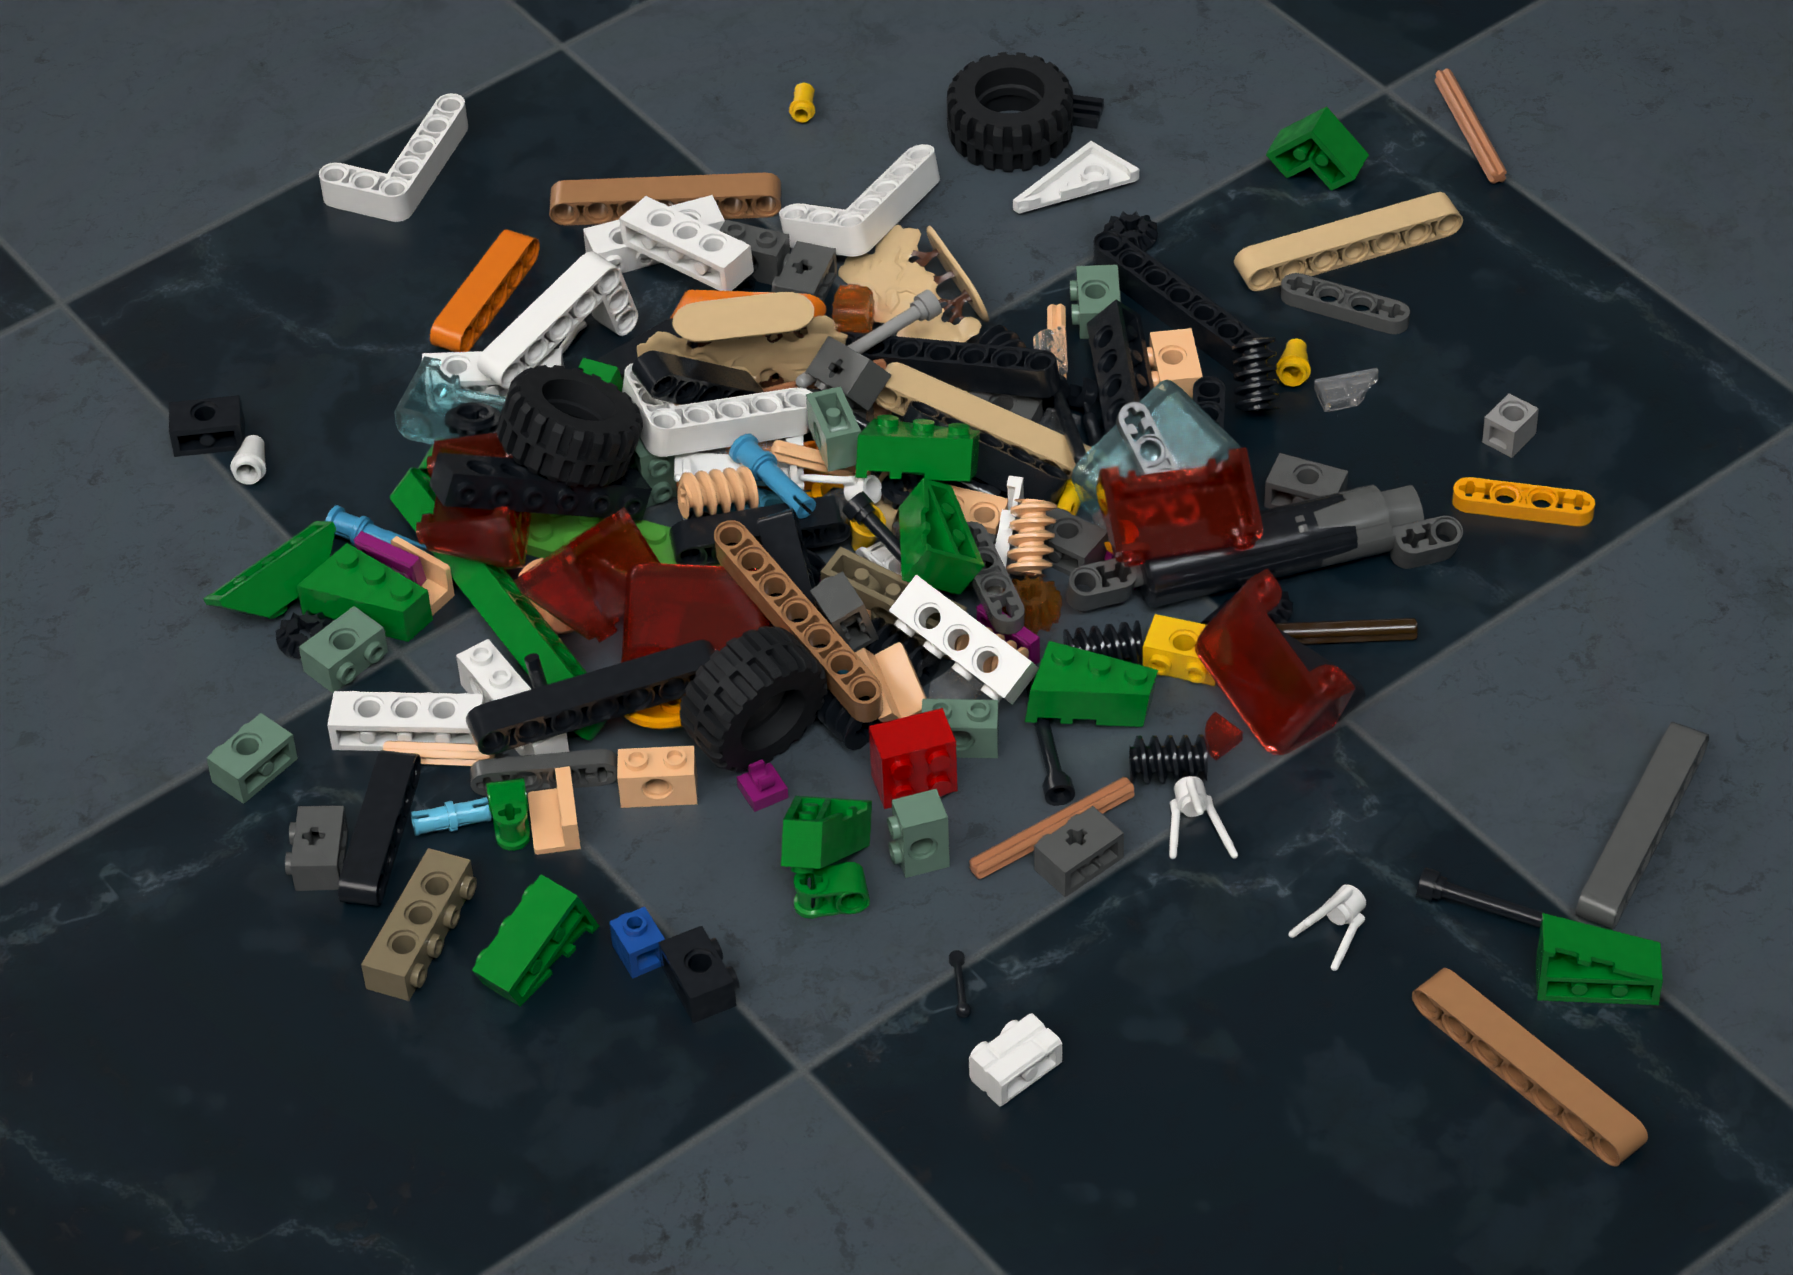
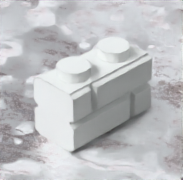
[969,1013,1062,1106]

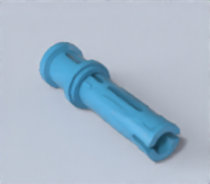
[729,433,816,519]
[325,505,432,555]

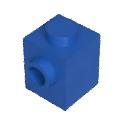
[609,907,665,979]

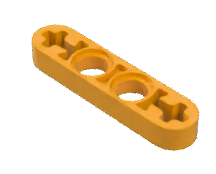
[1452,477,1595,526]

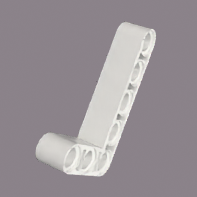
[319,93,468,222]
[779,144,940,257]
[477,251,638,389]
[622,363,812,457]

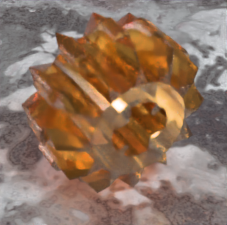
[832,284,875,333]
[1002,574,1062,635]

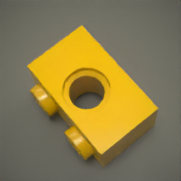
[1142,614,1227,686]

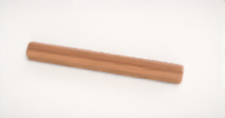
[1435,68,1507,184]
[969,777,1135,879]

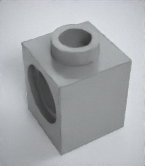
[1482,394,1539,458]

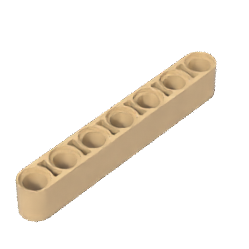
[1234,192,1463,291]
[875,362,1110,496]

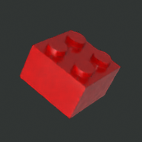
[869,708,958,809]

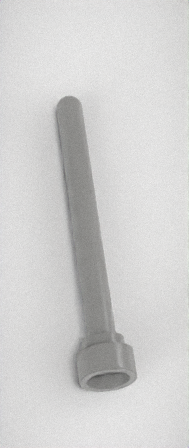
[795,289,942,388]

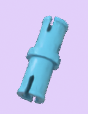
[411,797,491,836]

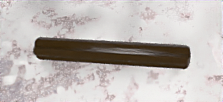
[1273,618,1418,644]

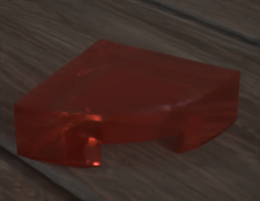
[1205,712,1243,761]

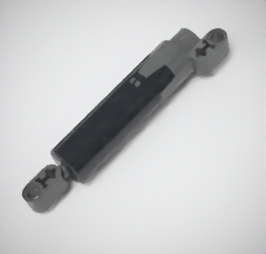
[1065,484,1463,611]

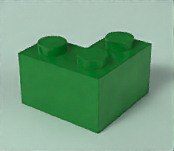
[1266,106,1369,191]

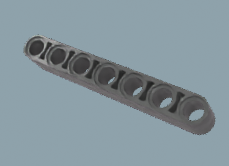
[1575,722,1709,930]

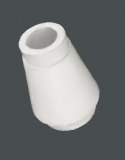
[230,435,266,484]

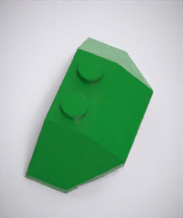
[203,521,336,619]

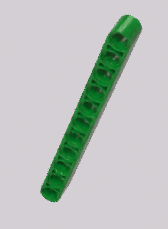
[390,467,608,741]

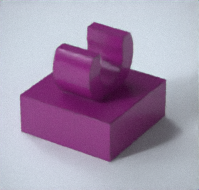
[737,759,789,812]

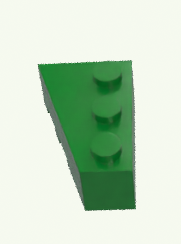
[855,415,980,481]
[899,478,985,595]
[297,543,433,642]
[1025,641,1158,727]
[781,796,872,874]
[472,874,599,1007]
[1536,913,1663,1005]

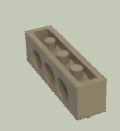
[820,546,967,660]
[361,848,477,1001]

